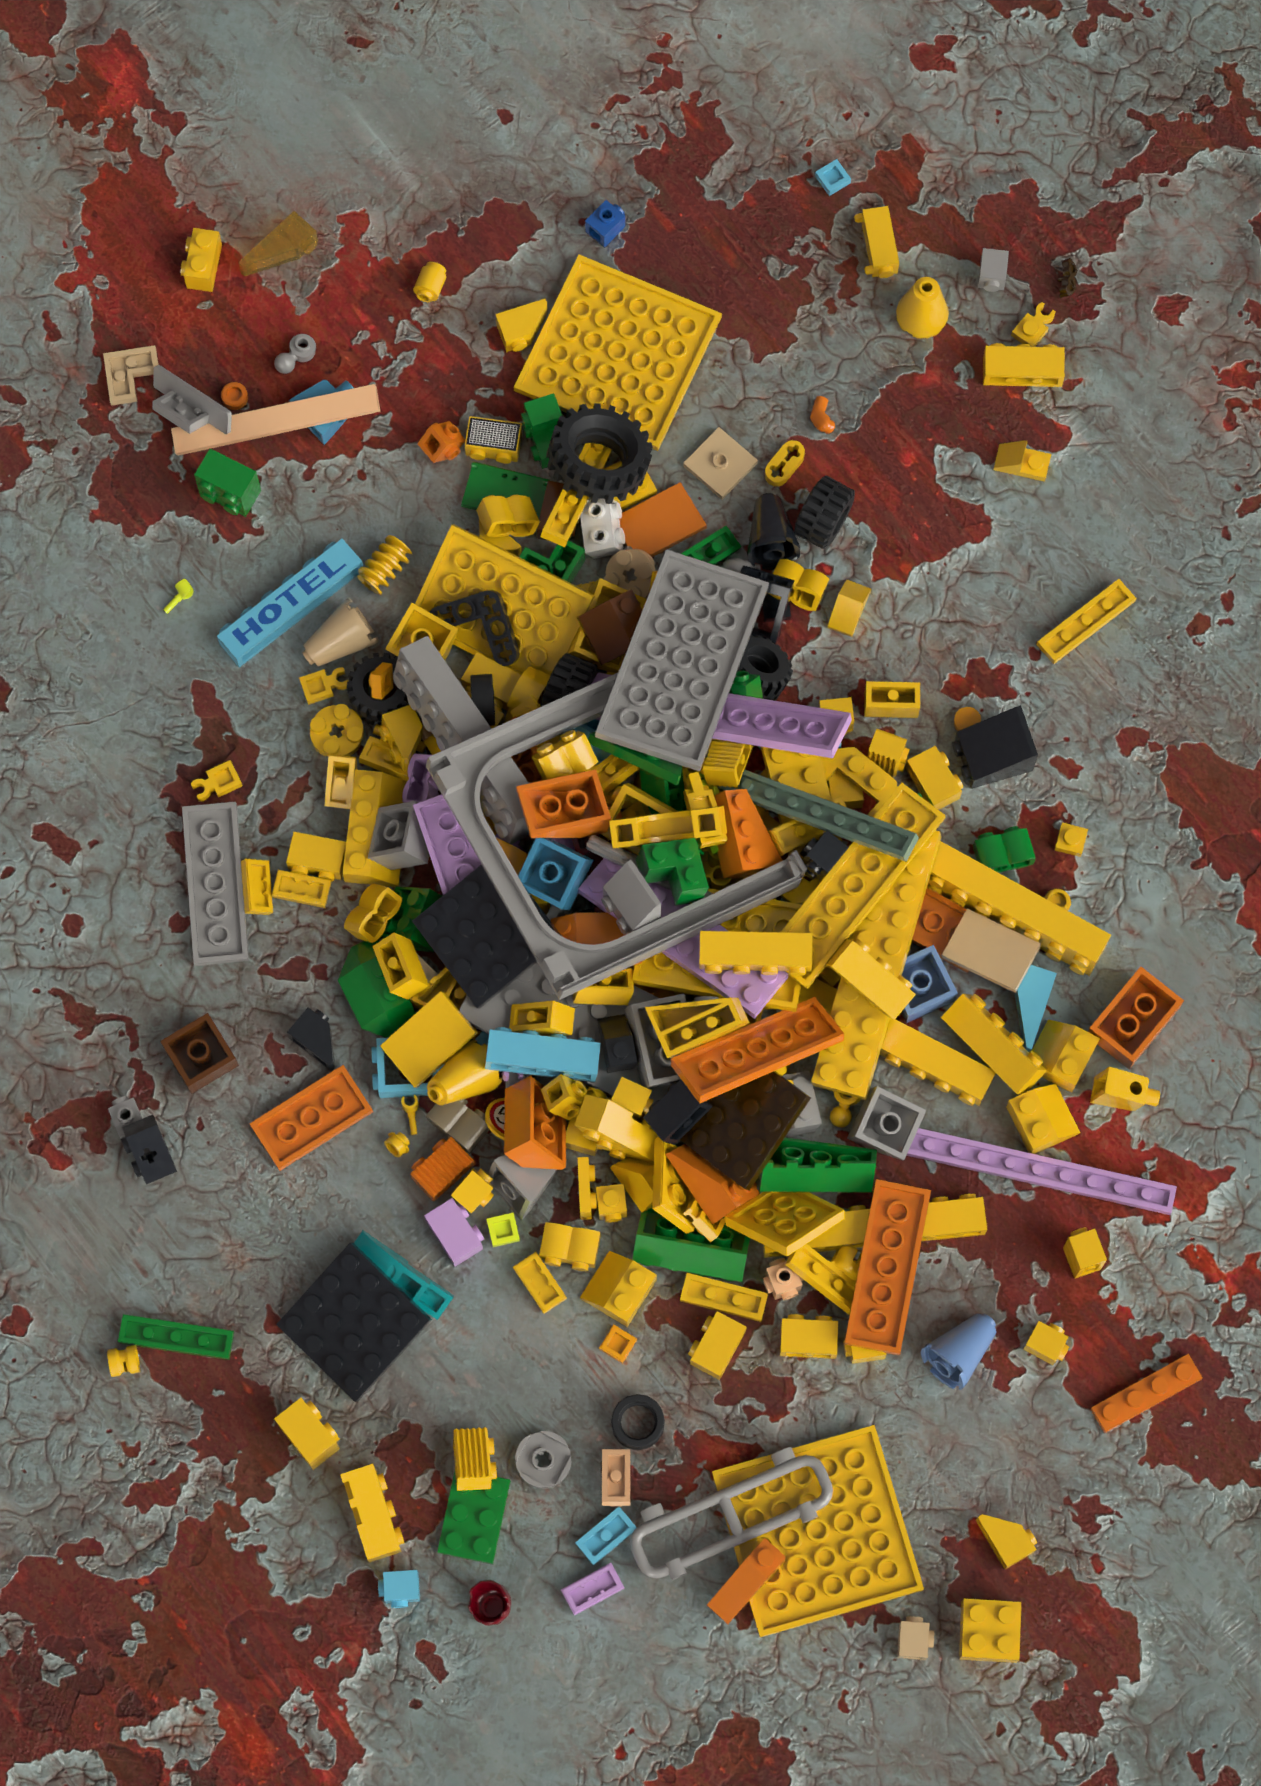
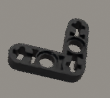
[429,590,520,666]

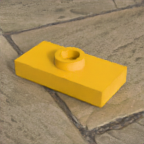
[241,859,273,915]
[272,869,331,908]
[513,1252,567,1314]

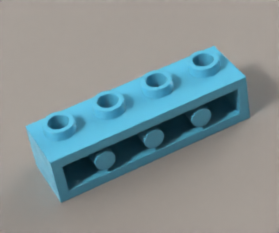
[485,1027,601,1082]

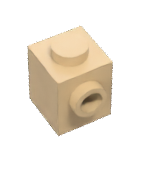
[897,1616,934,1660]

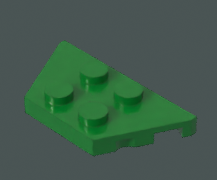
[588,732,682,785]

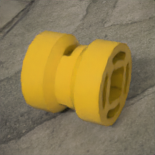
[107,1345,140,1377]

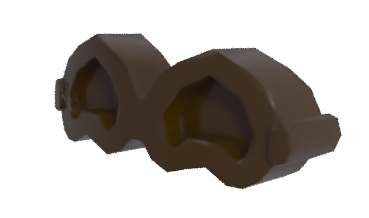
[1057,258,1078,298]

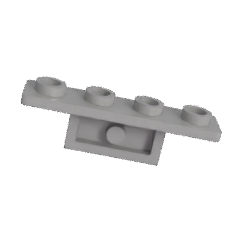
[153,365,232,434]

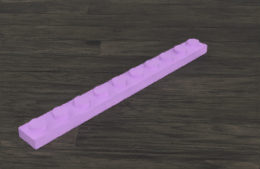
[906,1128,1177,1215]

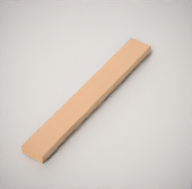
[171,384,381,456]

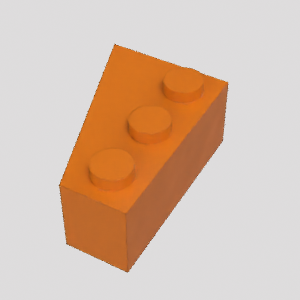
[714,789,783,879]

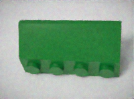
[632,1208,750,1282]

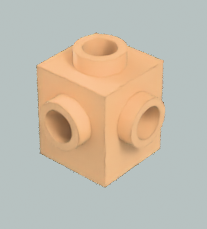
[762,1258,804,1300]

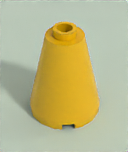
[896,277,949,338]
[427,1040,502,1105]

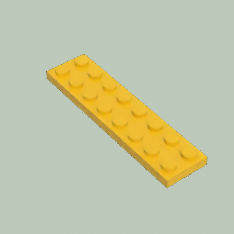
[781,782,946,989]

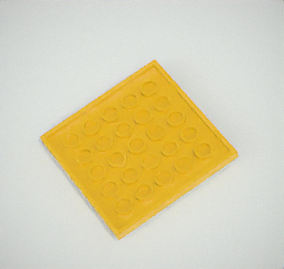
[514,254,722,451]
[712,1425,924,1638]

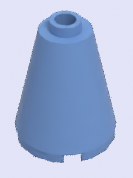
[920,1314,997,1390]

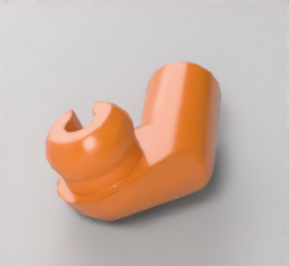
[810,396,835,434]

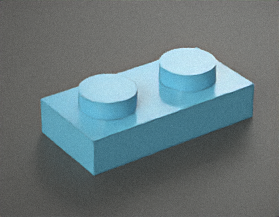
[575,1507,637,1566]

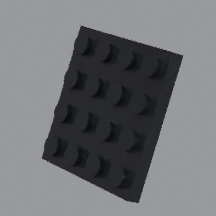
[412,864,561,1008]
[276,1242,432,1402]

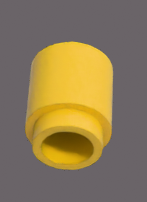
[413,262,446,303]

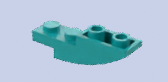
[354,1230,454,1320]

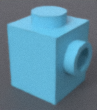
[378,1570,420,1608]

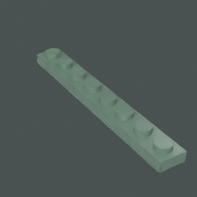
[718,769,919,862]

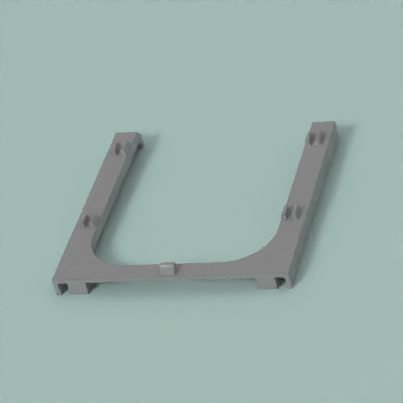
[426,672,807,1000]

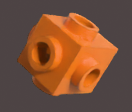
[417,421,466,463]

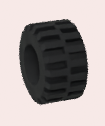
[794,475,855,549]
[737,634,793,701]
[347,653,409,725]
[540,653,598,707]

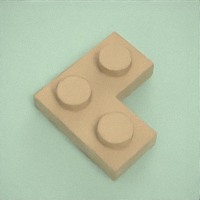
[103,345,159,406]

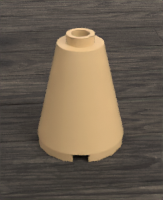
[302,597,379,667]

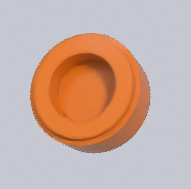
[221,382,248,410]

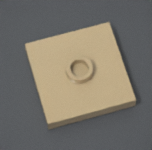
[683,427,758,500]

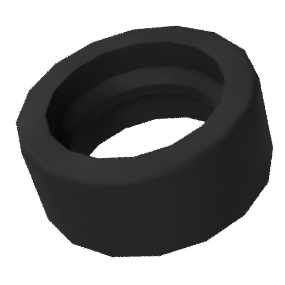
[470,674,495,726]
[611,1394,665,1450]

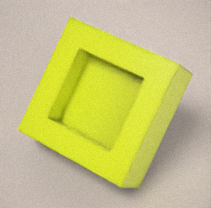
[486,1212,520,1247]

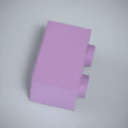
[424,1198,484,1267]

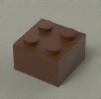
[160,1013,239,1094]

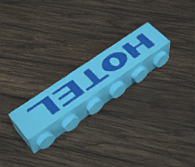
[217,539,363,668]

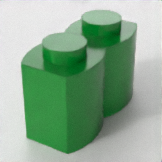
[973,826,1036,873]

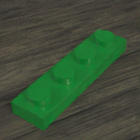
[118,1314,234,1360]

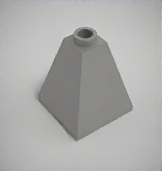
[488,1152,567,1221]

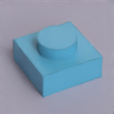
[815,159,851,196]

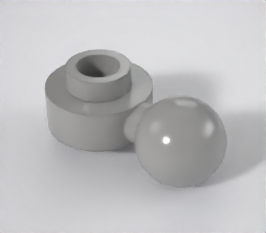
[274,334,316,374]

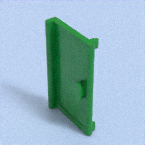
[461,461,550,519]

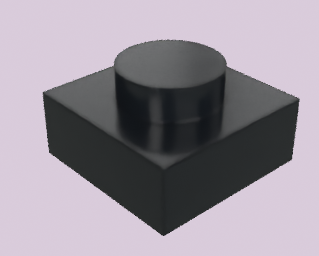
[762,593,791,622]

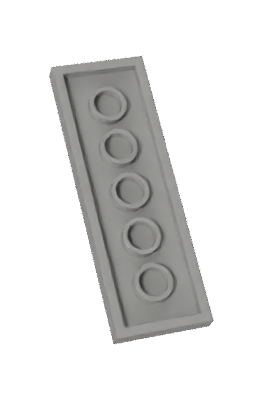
[182,802,249,966]

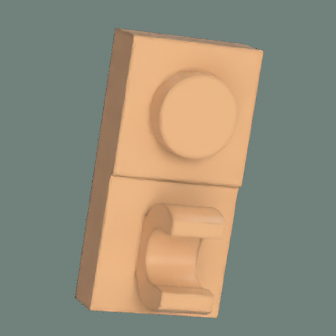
[602,1449,630,1507]

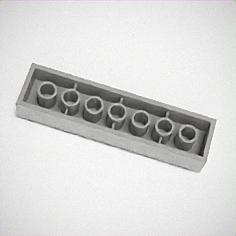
[393,636,530,844]

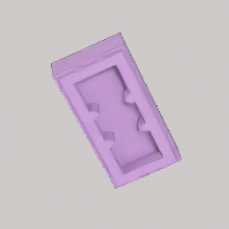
[561,1563,625,1616]

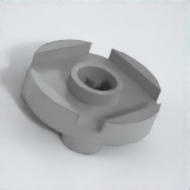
[515,1431,572,1489]

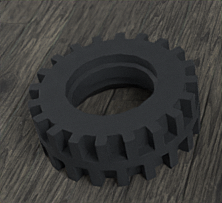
[546,403,653,504]

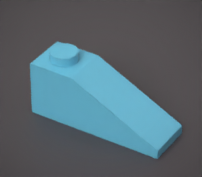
[1015,965,1057,1052]

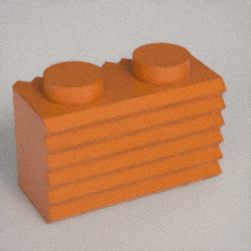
[410,1137,475,1202]

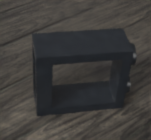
[739,565,795,645]

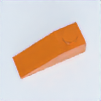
[707,1538,786,1625]

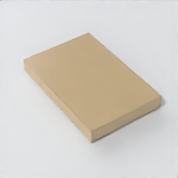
[942,909,1041,993]

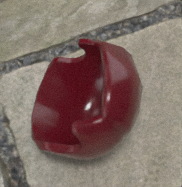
[468,1580,511,1626]

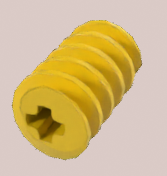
[357,535,412,595]

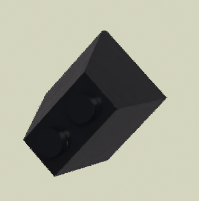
[952,705,1038,789]

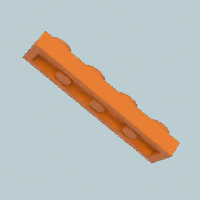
[1091,1354,1202,1433]

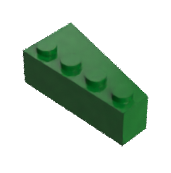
[760,1137,877,1192]

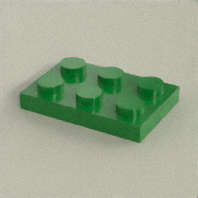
[437,1471,511,1565]

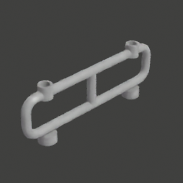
[630,1447,833,1580]

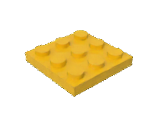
[725,1192,845,1256]

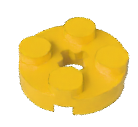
[310,704,364,756]

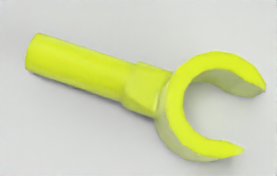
[163,579,194,614]

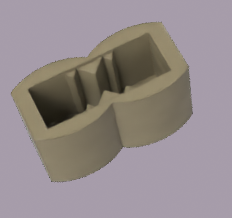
[426,1099,490,1154]

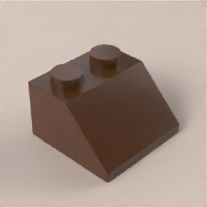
[577,589,643,666]

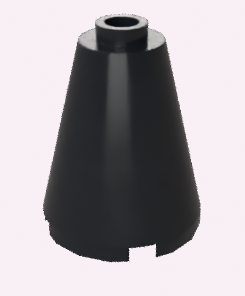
[747,493,800,570]

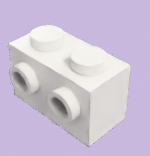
[580,498,625,559]

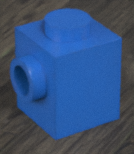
[585,200,625,248]

